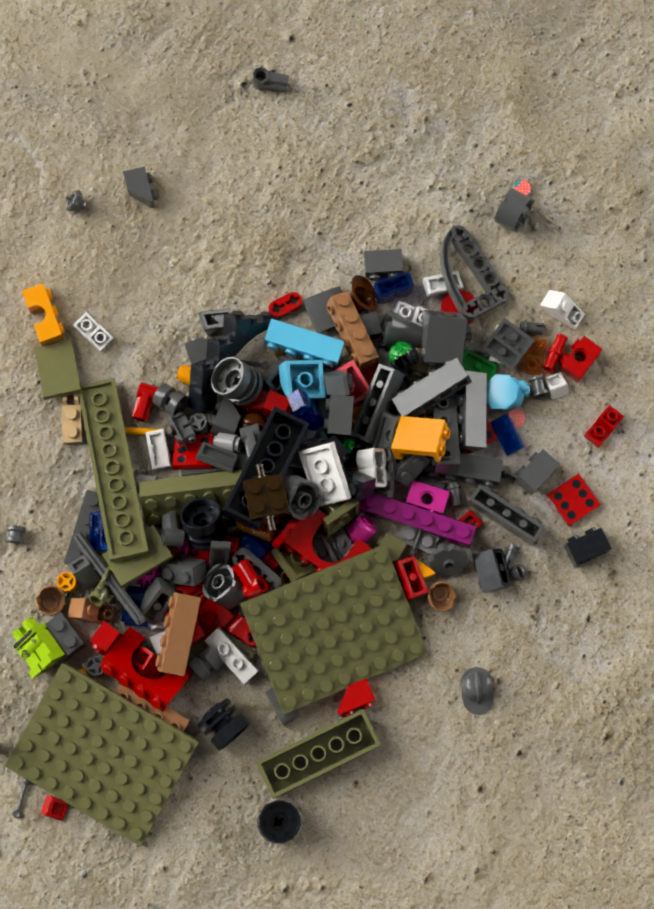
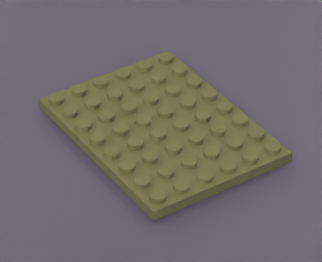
[240,544,428,714]
[5,662,200,847]

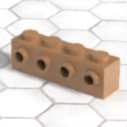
[326,291,379,371]
[156,592,201,676]
[116,684,191,732]

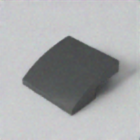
[303,286,342,334]
[482,318,535,370]
[312,527,353,563]

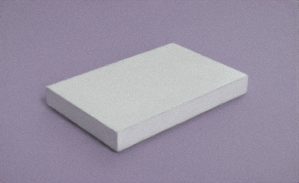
[298,442,352,507]

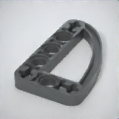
[440,225,509,321]

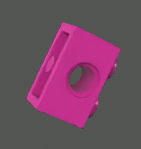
[406,481,450,515]

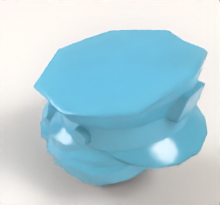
[487,374,530,411]

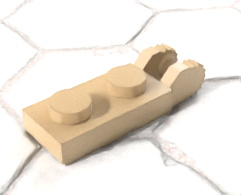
[62,393,83,444]

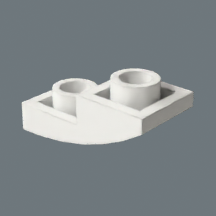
[394,301,427,327]
[73,312,113,351]

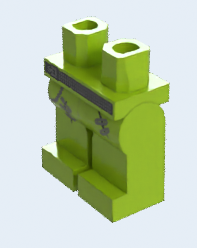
[12,617,65,679]

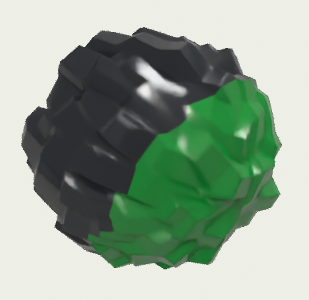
[389,342,419,372]
[340,437,366,466]

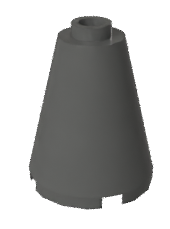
[378,310,422,348]

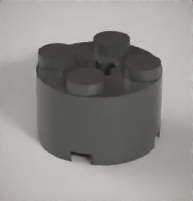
[494,188,535,233]
[283,475,321,520]
[202,564,245,610]

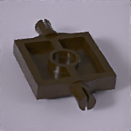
[243,464,290,531]

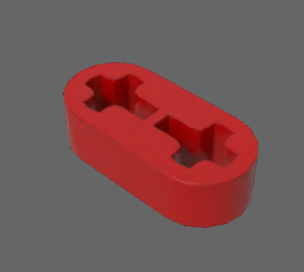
[269,292,302,319]

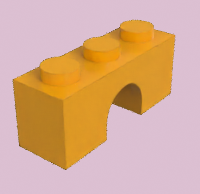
[22,283,65,346]

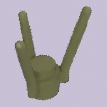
[89,566,128,607]

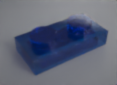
[490,413,525,456]
[89,511,108,551]

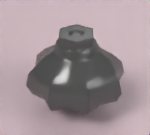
[66,190,86,211]

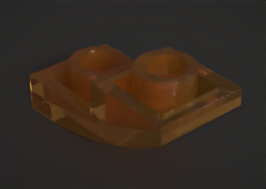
[521,335,547,376]

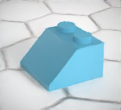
[279,360,326,400]

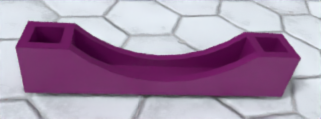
[359,493,476,549]

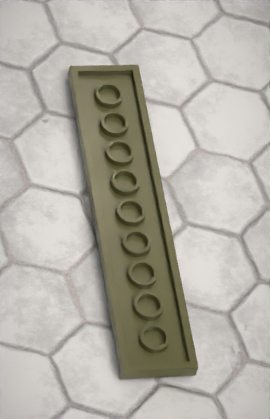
[79,378,150,562]

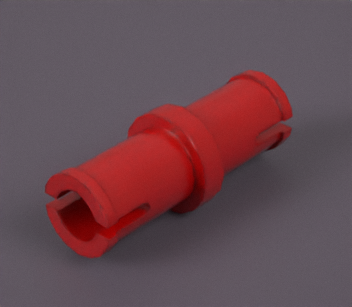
[543,333,568,372]

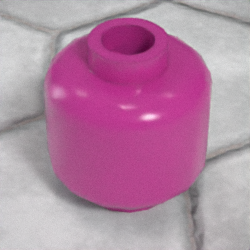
[347,515,376,544]

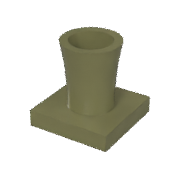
[319,498,359,538]

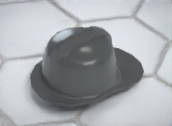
[461,667,494,715]

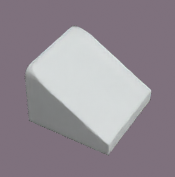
[544,372,569,400]

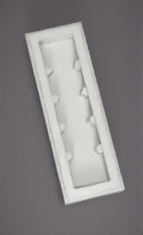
[205,627,259,684]

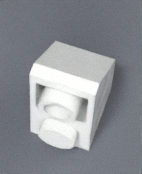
[540,290,585,330]

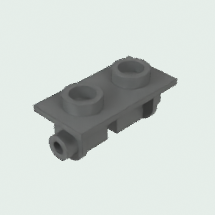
[168,412,197,451]

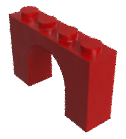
[283,509,372,572]
[99,627,194,712]

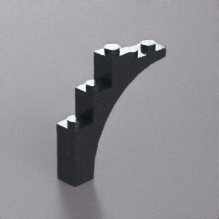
[188,311,279,413]

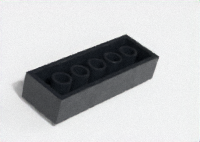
[222,406,309,531]

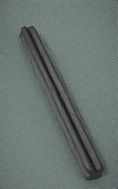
[73,533,146,625]

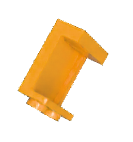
[391,416,450,462]

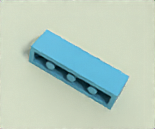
[264,319,345,368]

